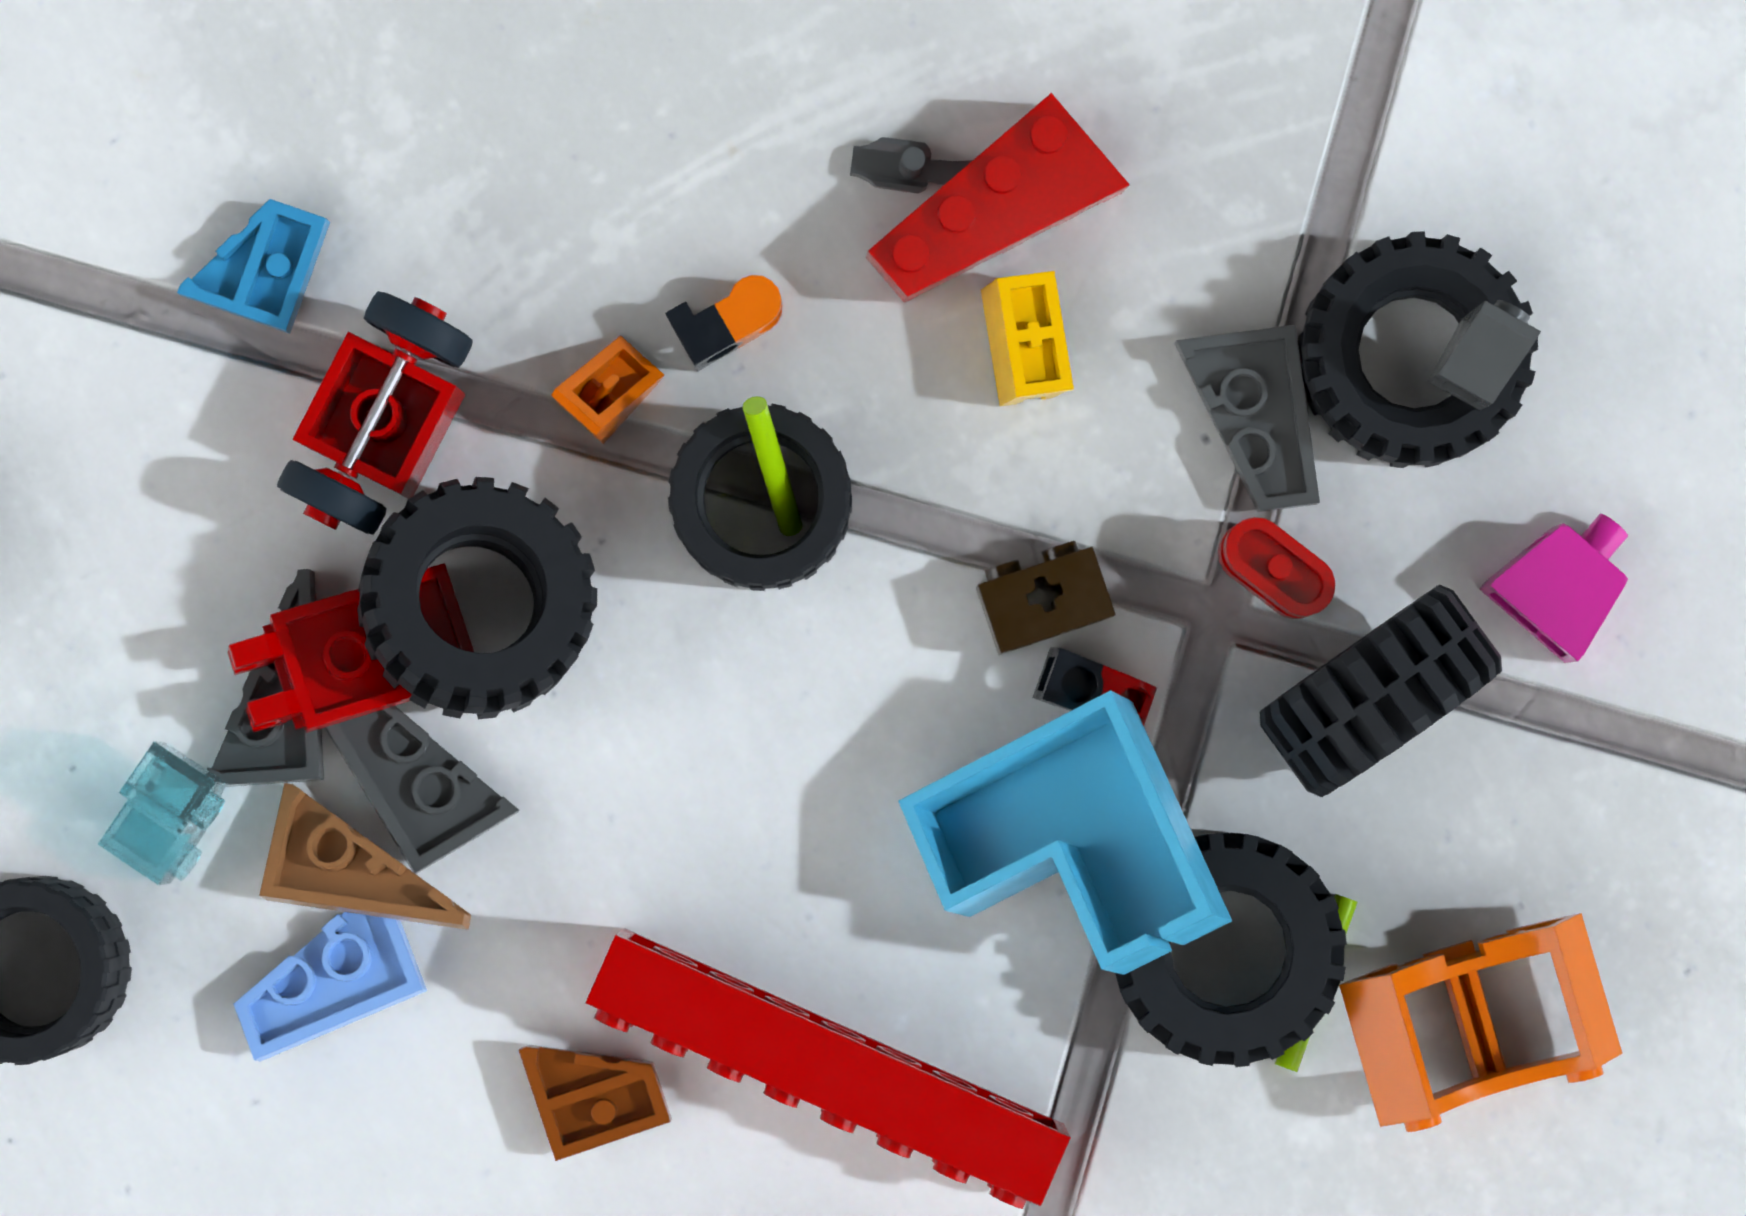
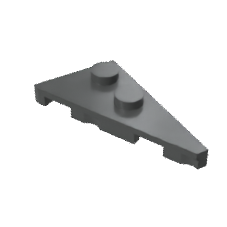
[203,569,324,788]

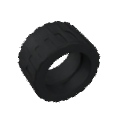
[668,403,852,591]
[0,876,132,1065]

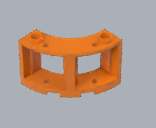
[1339,913,1623,1132]

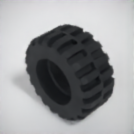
[357,477,598,720]
[1259,584,1502,797]

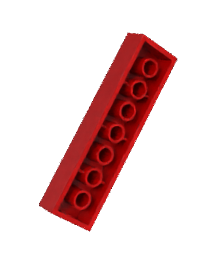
[585,928,1071,1209]

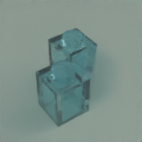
[98,741,227,885]

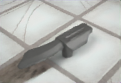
[850,137,972,194]

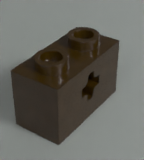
[976,541,1116,656]

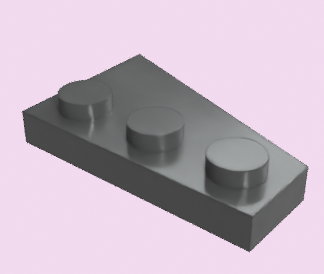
[1174,325,1320,512]
[324,706,519,874]

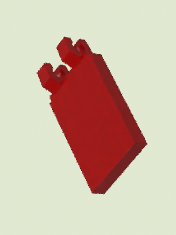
[227,563,475,733]

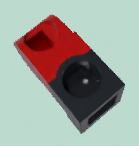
[1032,647,1157,726]

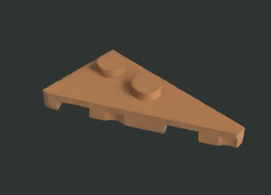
[259,783,471,930]

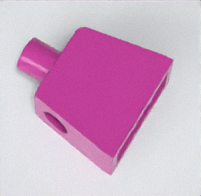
[1479,513,1628,663]

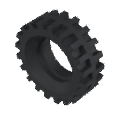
[1298,231,1538,468]
[1115,832,1347,1067]

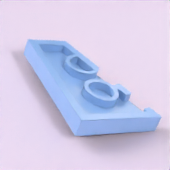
[234,912,427,1062]

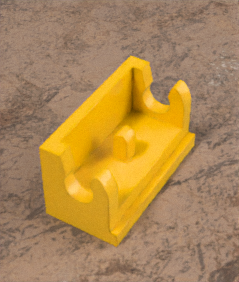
[981,271,1074,407]

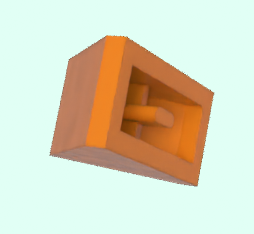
[551,335,664,444]

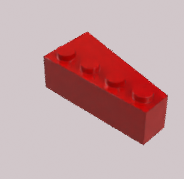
[866,93,1130,303]

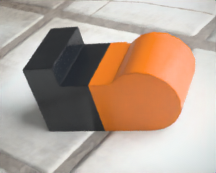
[665,275,783,372]

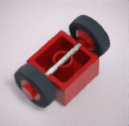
[277,291,473,535]

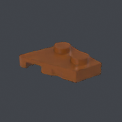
[519,1045,672,1161]

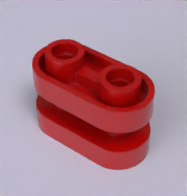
[1218,517,1336,619]

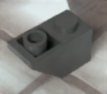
[1428,300,1541,411]

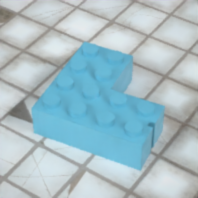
[898,690,1232,975]

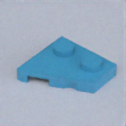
[177,199,330,334]

